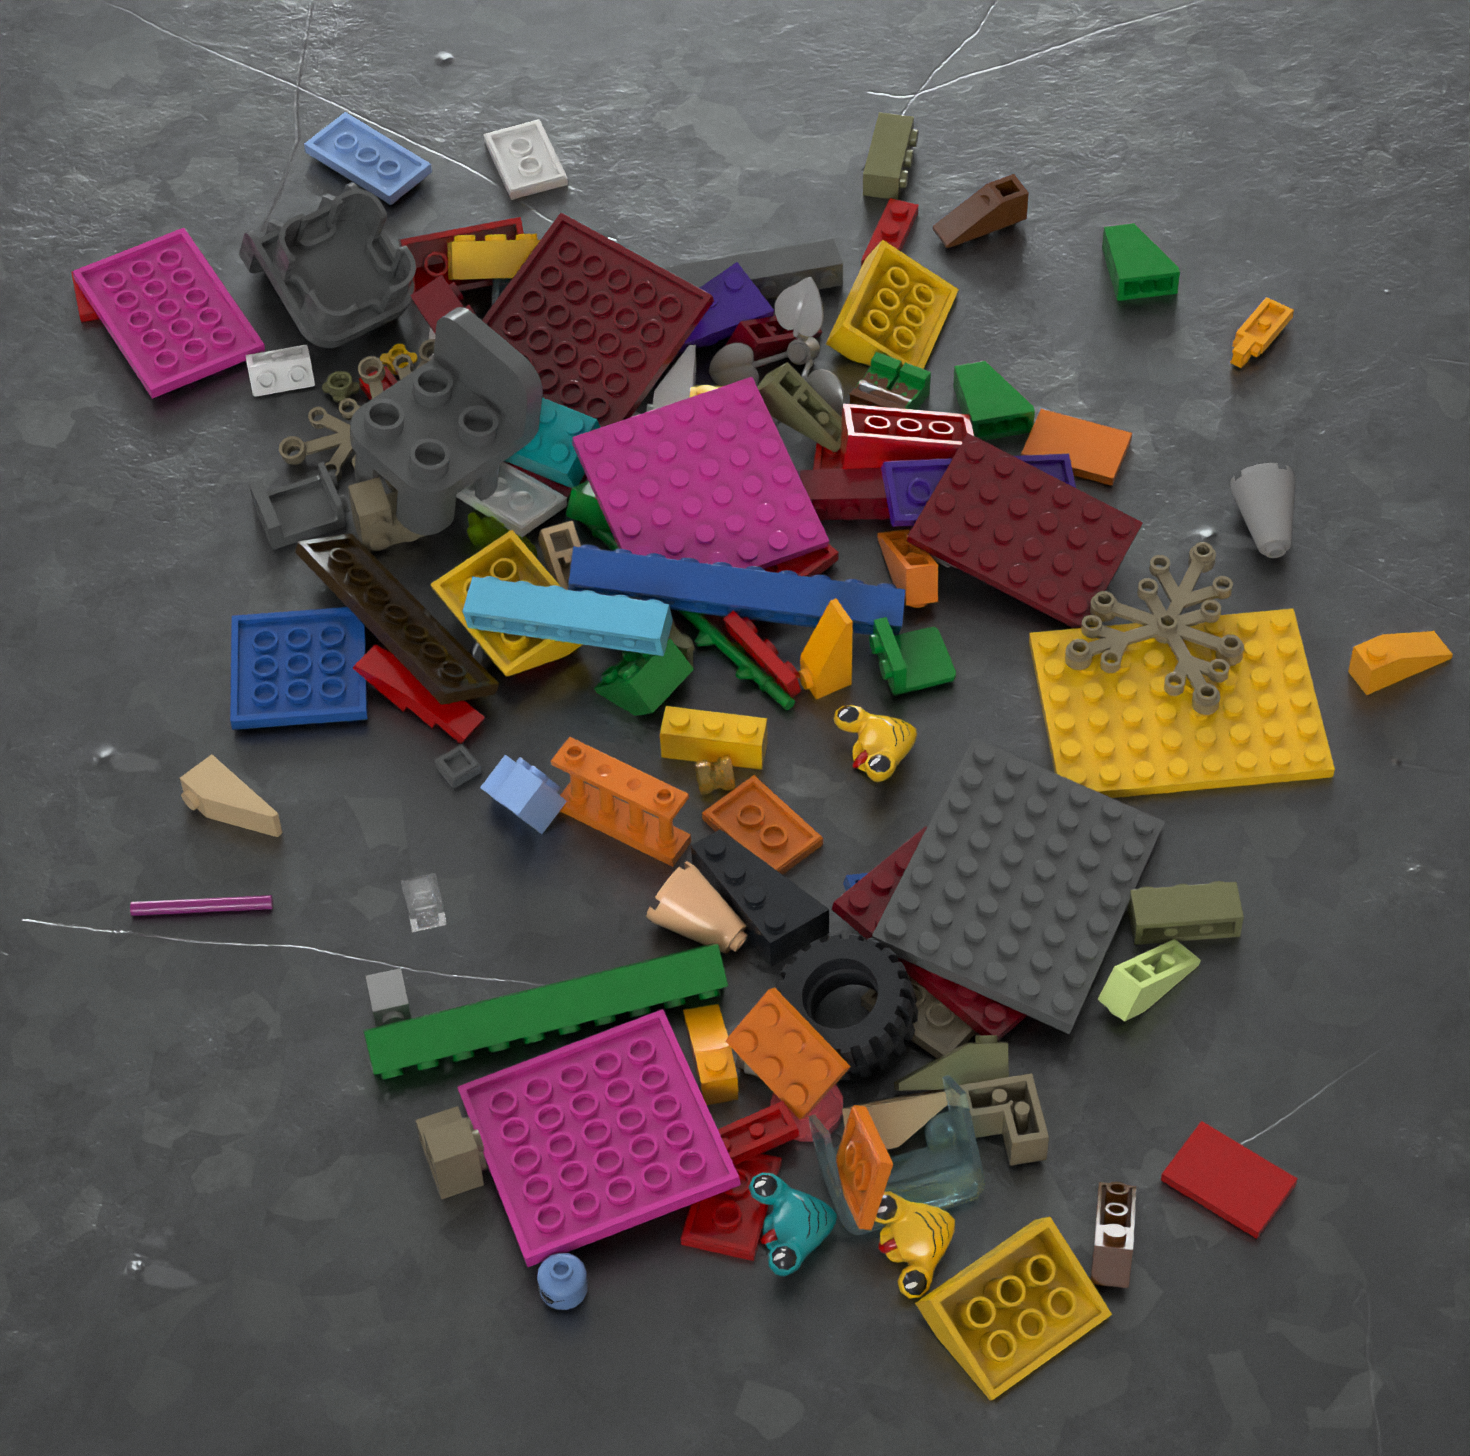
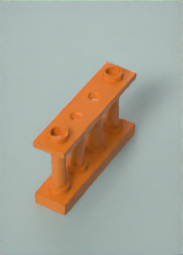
[551,737,691,867]

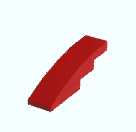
[353,645,485,744]

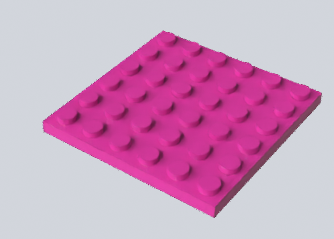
[572,377,829,569]
[457,1009,741,1268]

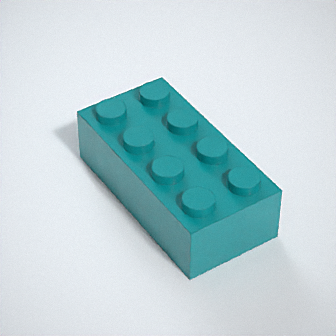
[504,397,601,488]

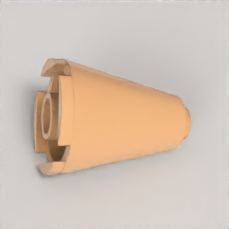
[646,861,748,954]

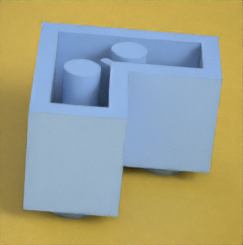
[480,755,567,834]

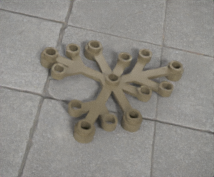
[279,339,435,492]
[1065,542,1244,715]

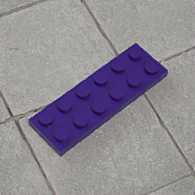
[881,453,1076,527]

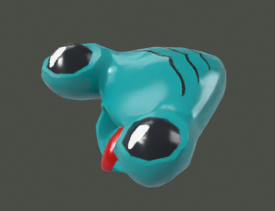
[748,1173,837,1277]

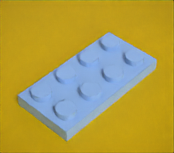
[304,112,432,205]

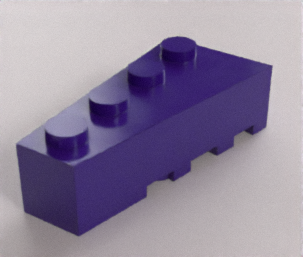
[673,262,774,359]

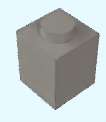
[366,968,411,1027]

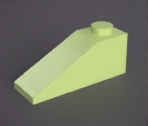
[1098,939,1201,1022]

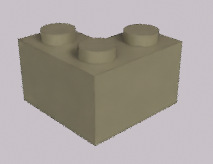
[348,477,426,552]
[958,1073,1049,1166]
[416,1106,487,1200]

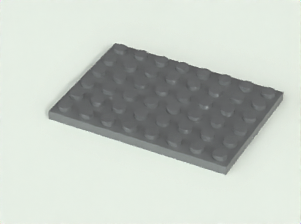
[871,737,1165,1034]

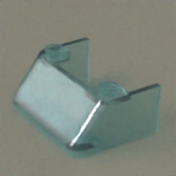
[808,1075,985,1235]

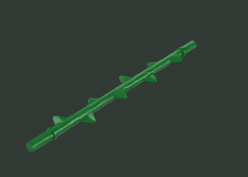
[582,522,795,710]

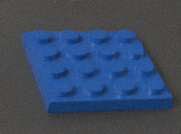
[230,607,368,730]

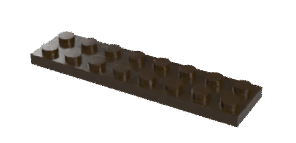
[295,533,499,705]

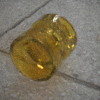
[695,755,735,795]

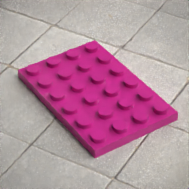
[73,228,265,399]

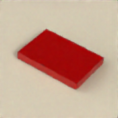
[1161,1121,1298,1239]
[681,1154,782,1261]

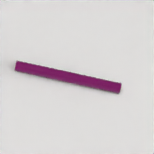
[130,895,273,916]

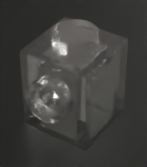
[401,873,447,933]

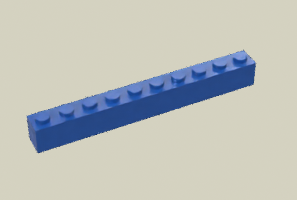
[568,545,905,636]

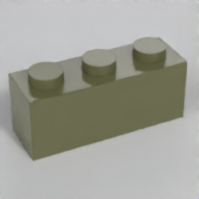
[863,112,919,200]
[1128,881,1244,945]

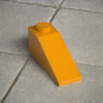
[798,598,853,700]
[1348,631,1453,695]
[683,1004,739,1105]

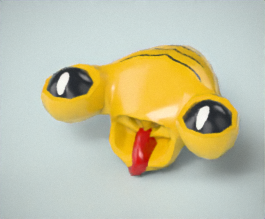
[834,705,917,782]
[875,1191,955,1299]

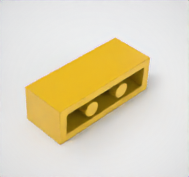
[660,706,768,770]

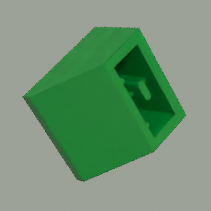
[594,638,694,716]

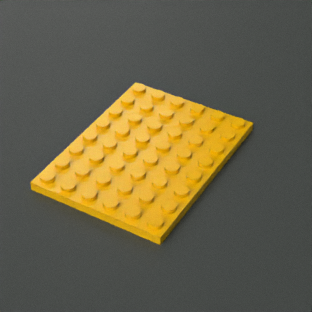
[1029,608,1335,798]

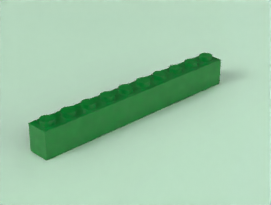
[363,944,728,1079]

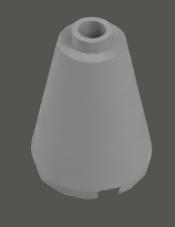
[1230,463,1296,558]

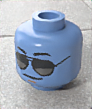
[537,1253,588,1310]

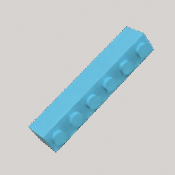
[463,576,673,656]

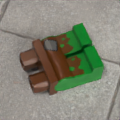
[849,352,931,410]

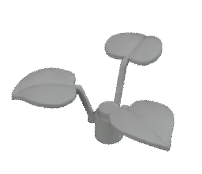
[709,277,844,417]

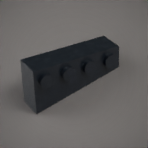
[691,829,829,967]

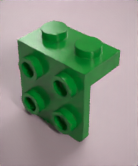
[869,617,956,696]

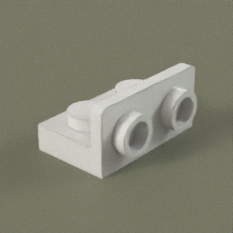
[245,344,315,397]

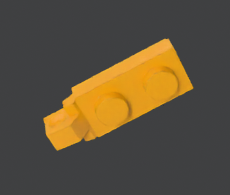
[1230,297,1294,368]

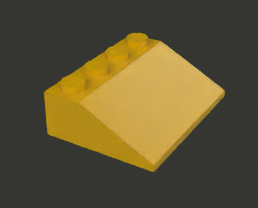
[826,240,959,369]
[430,530,583,677]
[915,1216,1112,1400]

